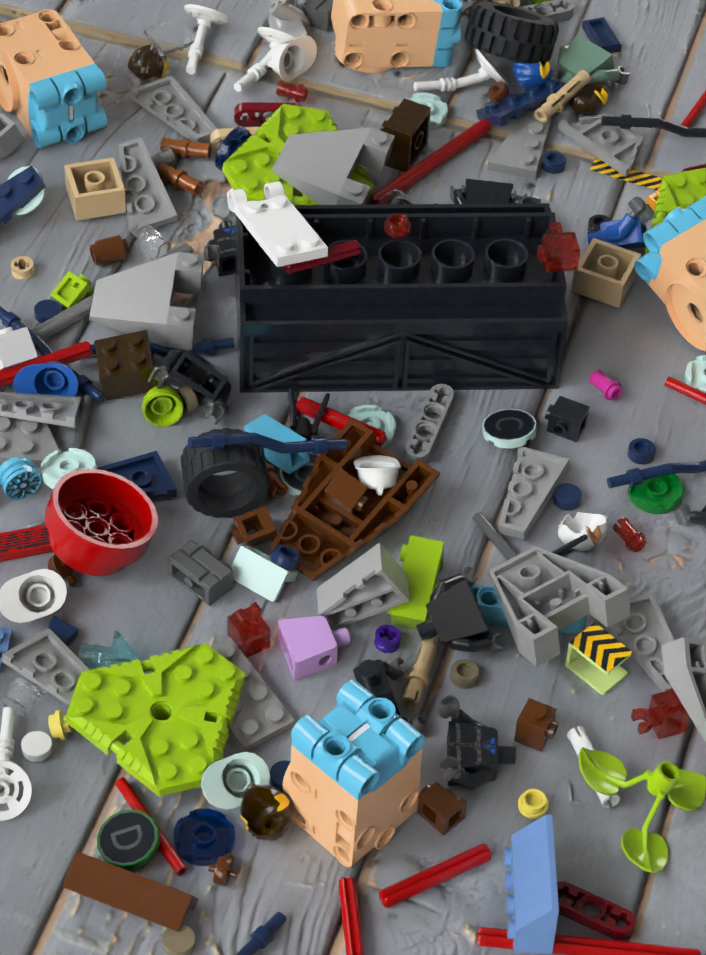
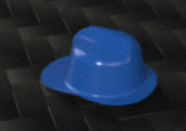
[13,361,79,396]

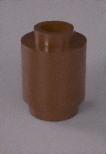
[89,235,129,266]

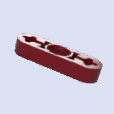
[234,102,302,127]
[557,881,636,941]

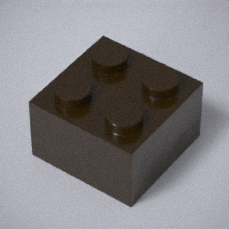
[380,98,431,172]
[95,330,158,401]

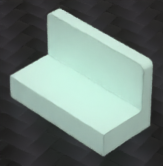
[231,546,299,601]

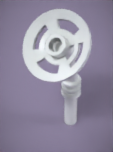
[184,4,230,75]
[234,27,296,92]
[413,49,509,92]
[0,707,32,821]

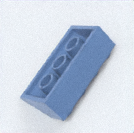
[503,815,559,954]

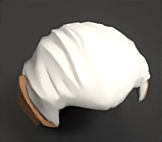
[558,512,609,551]

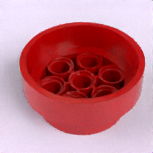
[45,469,158,576]

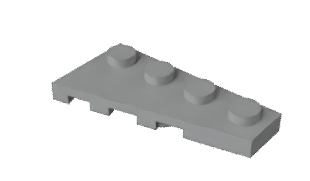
[118,137,178,236]
[0,392,81,428]

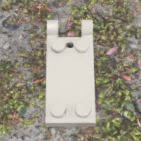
[227,181,328,267]

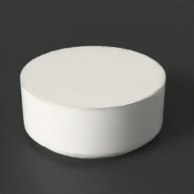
[21,731,52,762]

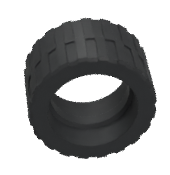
[181,428,269,518]

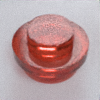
[384,213,411,238]

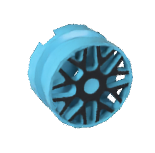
[0,456,41,500]

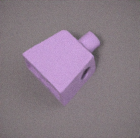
[277,616,350,681]

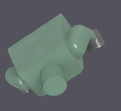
[558,34,630,90]

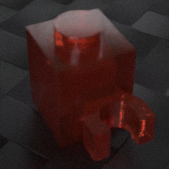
[537,222,580,272]
[227,602,271,658]
[631,690,690,739]

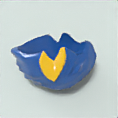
[512,61,554,88]

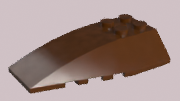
[269,418,440,581]

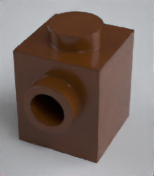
[324,468,369,514]
[514,698,559,752]

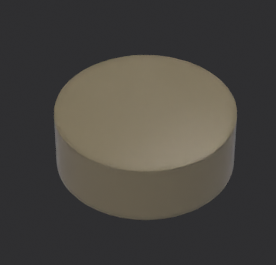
[176,385,198,413]
[450,659,480,689]
[163,925,195,955]

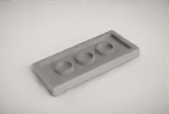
[211,637,295,752]

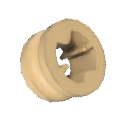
[10,256,35,280]

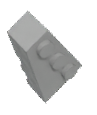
[317,542,409,630]

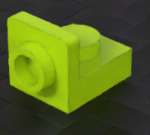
[50,271,94,309]

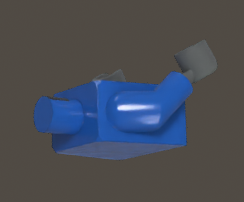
[587,197,654,249]

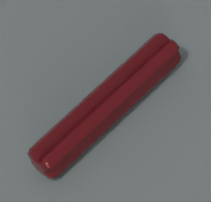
[284,240,361,274]

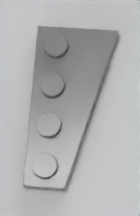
[129,75,217,143]
[487,110,553,179]
[498,446,570,540]
[609,592,675,696]
[1,628,90,705]

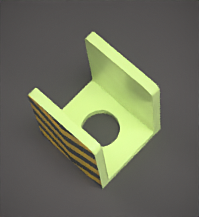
[565,622,632,695]

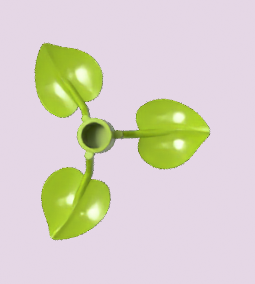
[579,747,706,874]

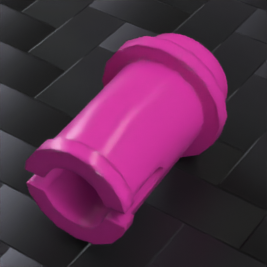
[589,369,623,401]

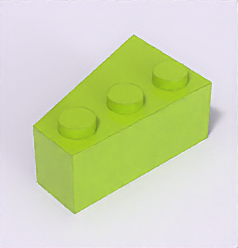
[387,535,444,630]

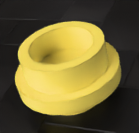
[48,710,72,740]
[518,789,549,819]

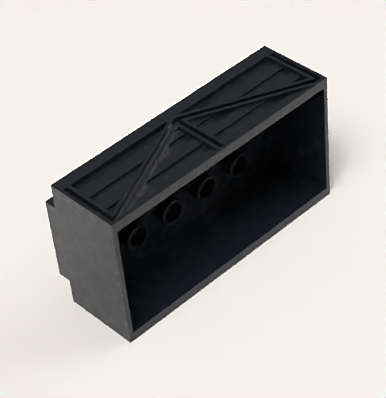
[235,203,569,393]

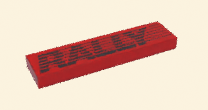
[0,525,54,562]

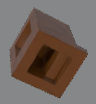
[231,505,277,547]
[417,782,467,836]

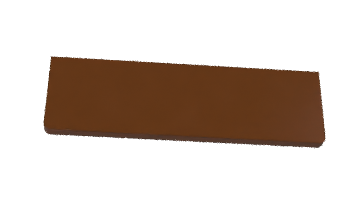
[63,851,198,931]

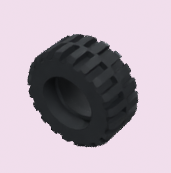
[464,1,559,65]

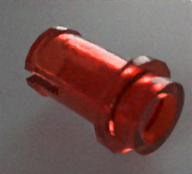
[276,80,308,103]
[613,517,646,552]

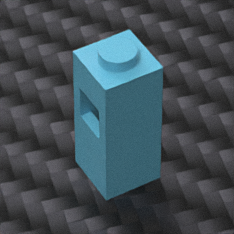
[244,414,310,474]

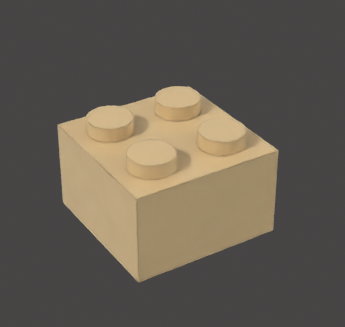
[64,157,126,221]
[571,238,641,308]

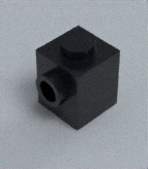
[545,396,590,442]

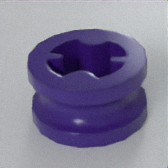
[374,625,401,653]

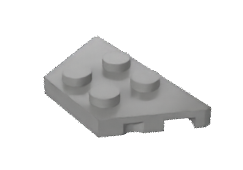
[558,113,643,177]
[0,416,59,468]

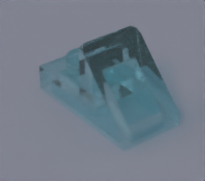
[79,630,139,669]

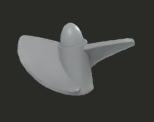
[268,0,310,38]

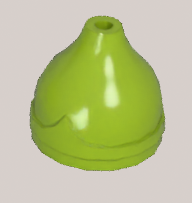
[142,385,184,427]

